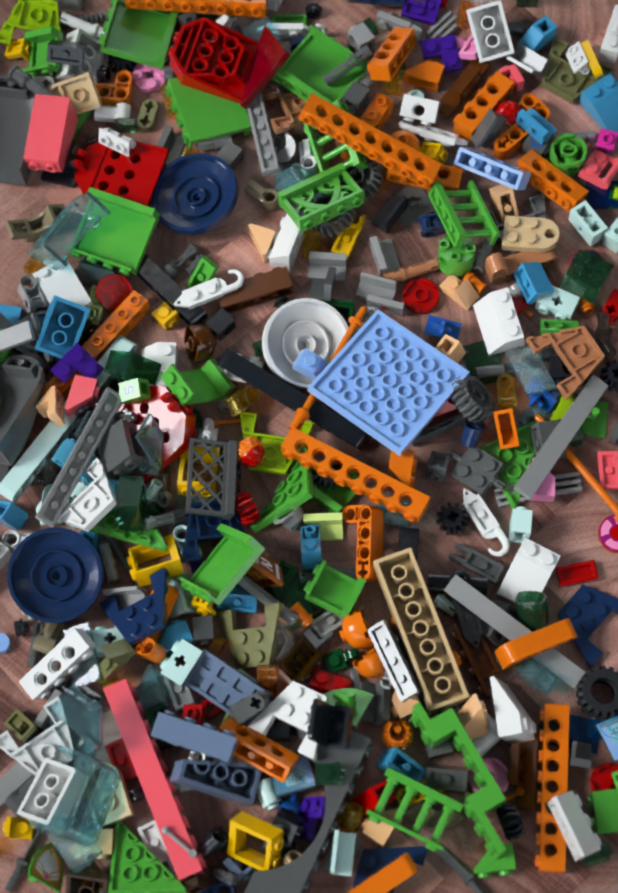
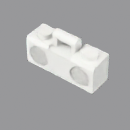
[598,5,618,64]

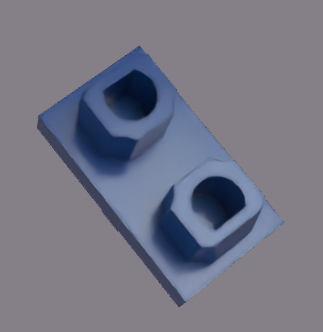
[424,315,462,340]
[524,377,561,414]

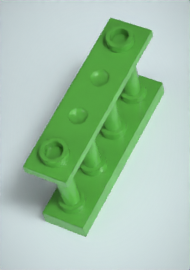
[303,99,368,172]
[428,180,500,249]
[366,767,464,853]

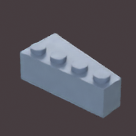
[150,710,239,764]
[170,759,261,806]

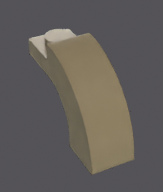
[5,204,70,243]
[405,792,471,831]

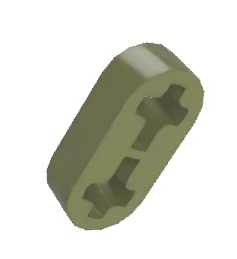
[137,99,159,133]

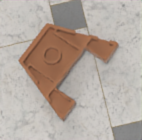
[261,86,306,135]
[525,326,605,400]

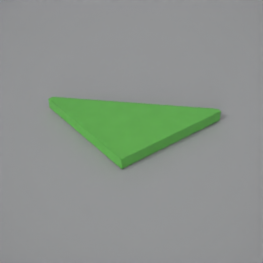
[479,416,545,509]
[251,448,313,533]
[90,494,168,552]
[108,821,188,893]

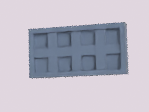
[184,649,273,727]

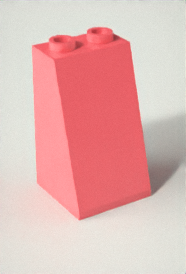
[23,94,78,173]

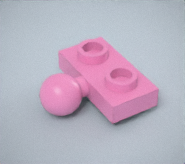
[456,34,478,60]

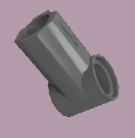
[4,775,35,818]

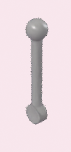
[162,826,197,858]

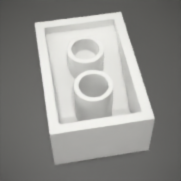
[32,257,93,307]
[497,538,560,612]
[490,676,536,743]

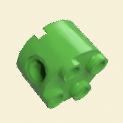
[549,133,587,176]
[438,236,476,277]

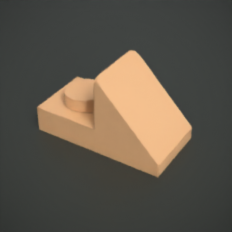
[439,274,480,311]
[35,385,65,427]

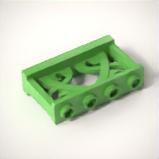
[278,163,365,233]

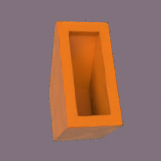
[404,61,445,92]
[493,408,520,450]

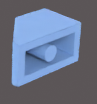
[292,348,328,381]

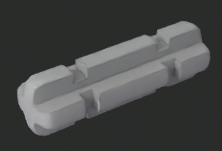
[560,130,596,142]

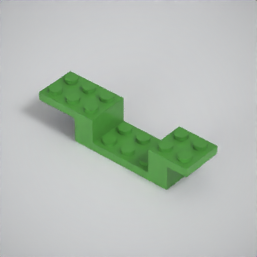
[410,702,506,858]

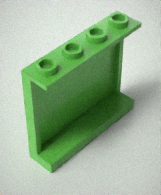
[98,0,178,70]
[272,25,368,104]
[165,75,252,150]
[65,187,160,276]
[176,523,265,605]

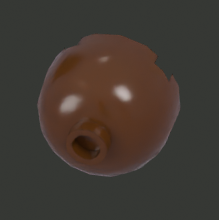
[184,324,218,362]

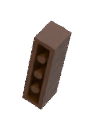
[218,267,293,313]

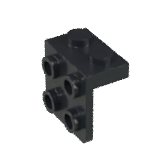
[307,698,354,750]

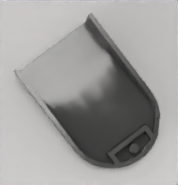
[0,76,35,186]
[0,355,45,466]

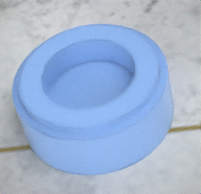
[0,633,11,654]

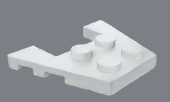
[58,458,117,532]
[248,681,329,761]
[0,695,76,776]

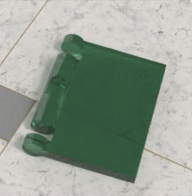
[463,340,508,385]
[272,572,323,631]

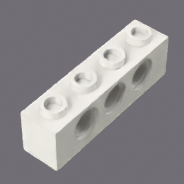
[19,628,97,700]

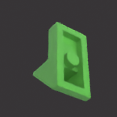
[186,256,219,288]

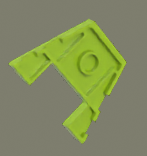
[0,0,61,46]
[240,411,314,476]

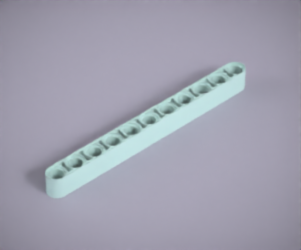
[0,335,138,503]

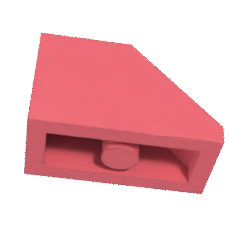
[64,375,101,417]

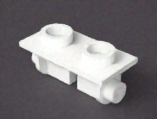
[565,41,590,75]
[99,127,136,157]
[197,418,219,447]

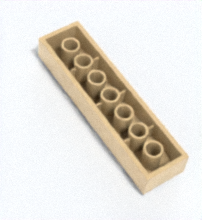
[373,547,469,715]

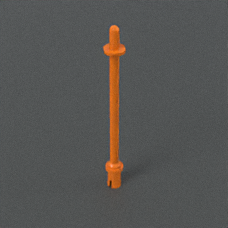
[288,306,367,431]
[534,414,618,523]

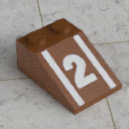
[245,553,284,587]

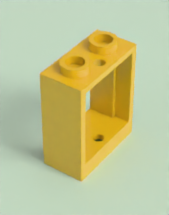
[177,446,221,497]
[126,534,184,587]
[227,811,284,871]

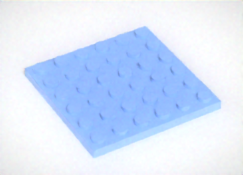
[307,309,470,456]

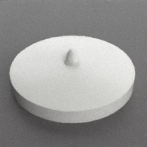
[262,298,349,389]

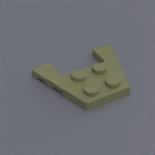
[541,36,615,104]
[217,603,284,669]

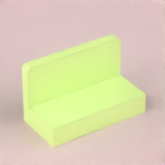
[303,512,343,541]

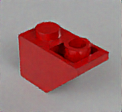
[351,780,397,819]

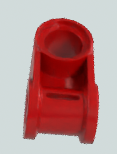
[600,288,618,325]

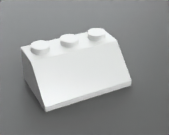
[466,0,515,63]
[55,28,105,83]
[267,209,307,272]
[473,287,525,356]
[139,342,179,387]
[17,758,88,834]
[548,791,602,862]

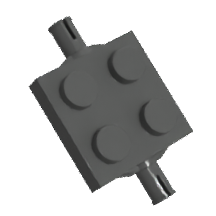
[449,447,507,497]

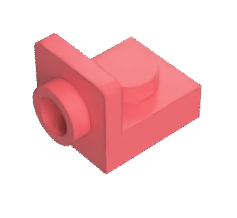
[498,63,524,92]

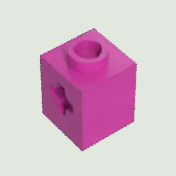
[595,128,618,154]

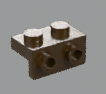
[278,637,325,682]

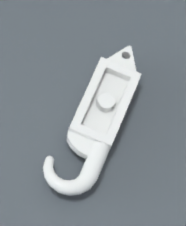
[257,23,328,40]
[399,120,468,147]
[174,269,244,310]
[462,489,510,557]

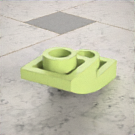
[86,285,106,325]

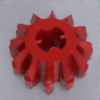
[235,491,260,526]

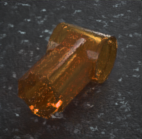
[257,665,278,697]

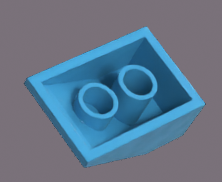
[579,73,618,138]
[34,296,91,359]

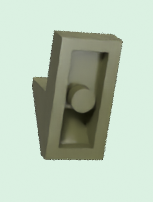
[97,639,137,681]
[3,709,40,744]

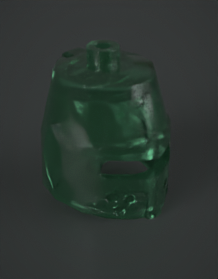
[515,591,549,631]

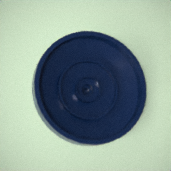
[151,153,239,235]
[7,527,104,623]

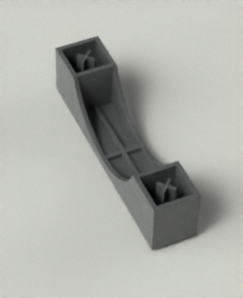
[244,730,373,893]

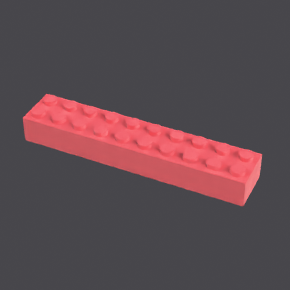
[103,679,207,883]

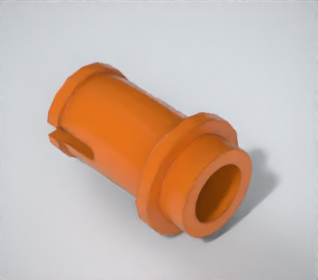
[463,271,487,294]
[576,290,595,315]
[290,601,314,627]

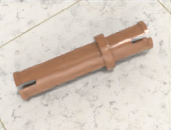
[383,258,439,282]

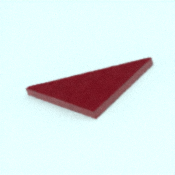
[240,25,290,109]

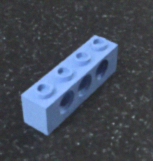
[454,147,531,190]

